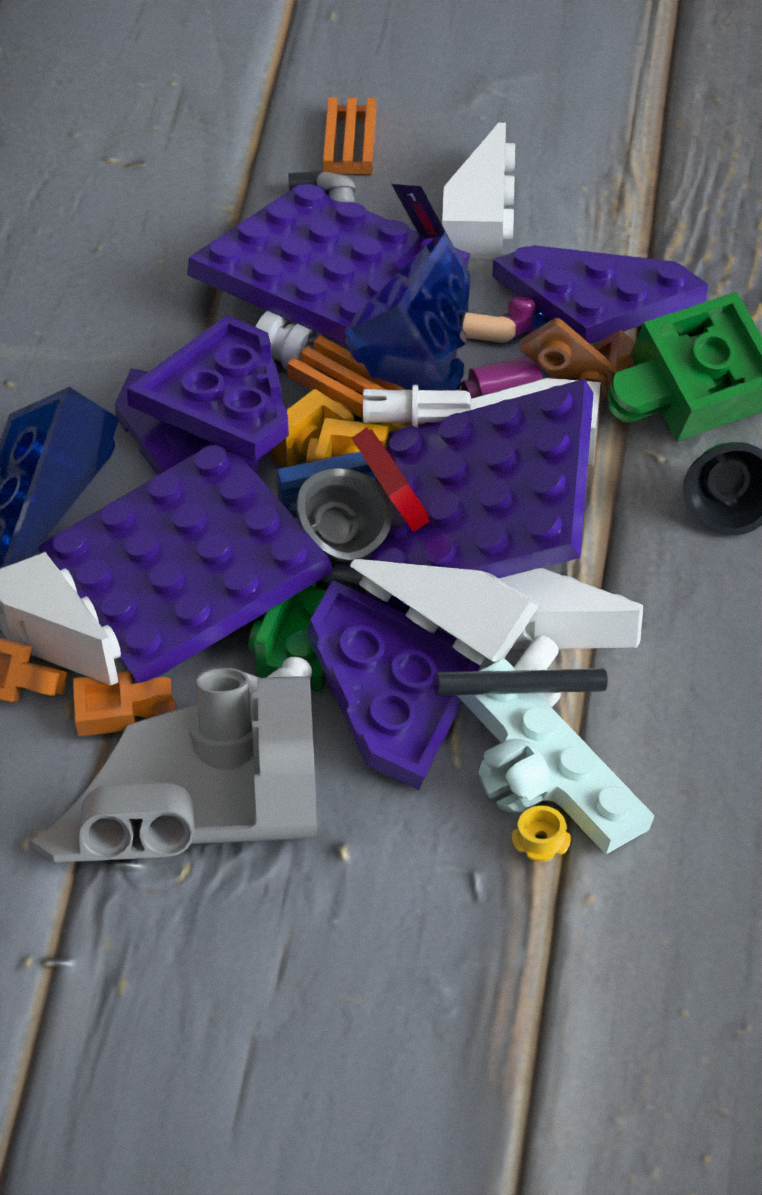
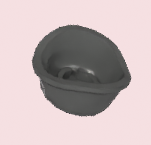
[296,468,392,561]

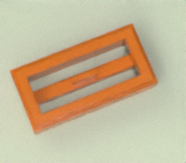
[323,97,377,175]
[287,335,404,418]

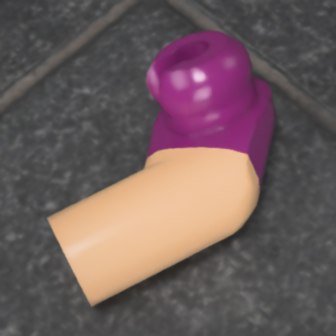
[462,297,537,343]

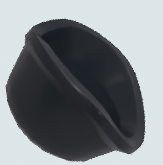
[683,442,762,535]

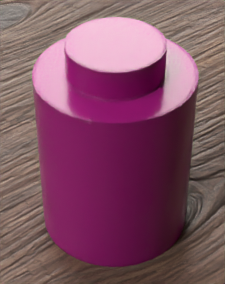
[461,356,543,399]

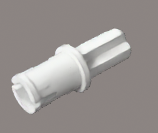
[363,385,471,428]

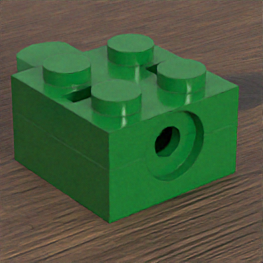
[606,291,762,442]

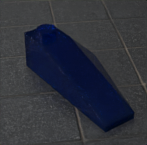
[344,232,471,391]
[0,387,120,569]

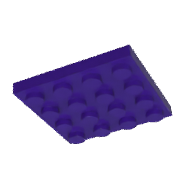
[187,184,470,351]
[365,379,594,606]
[37,443,334,683]

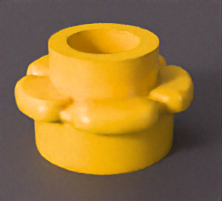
[512,805,571,862]

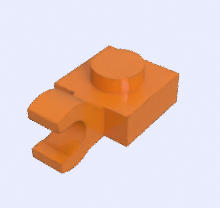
[0,638,69,702]
[73,671,176,737]

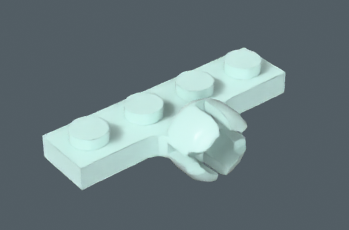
[457,658,654,855]

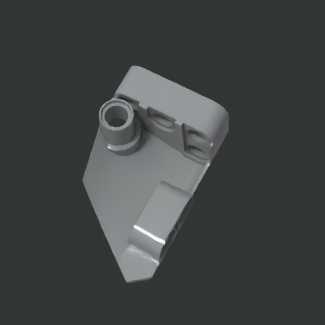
[31,668,318,863]

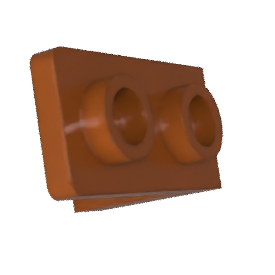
[520,318,634,402]

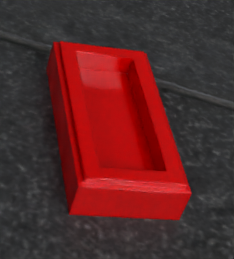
[351,427,430,532]

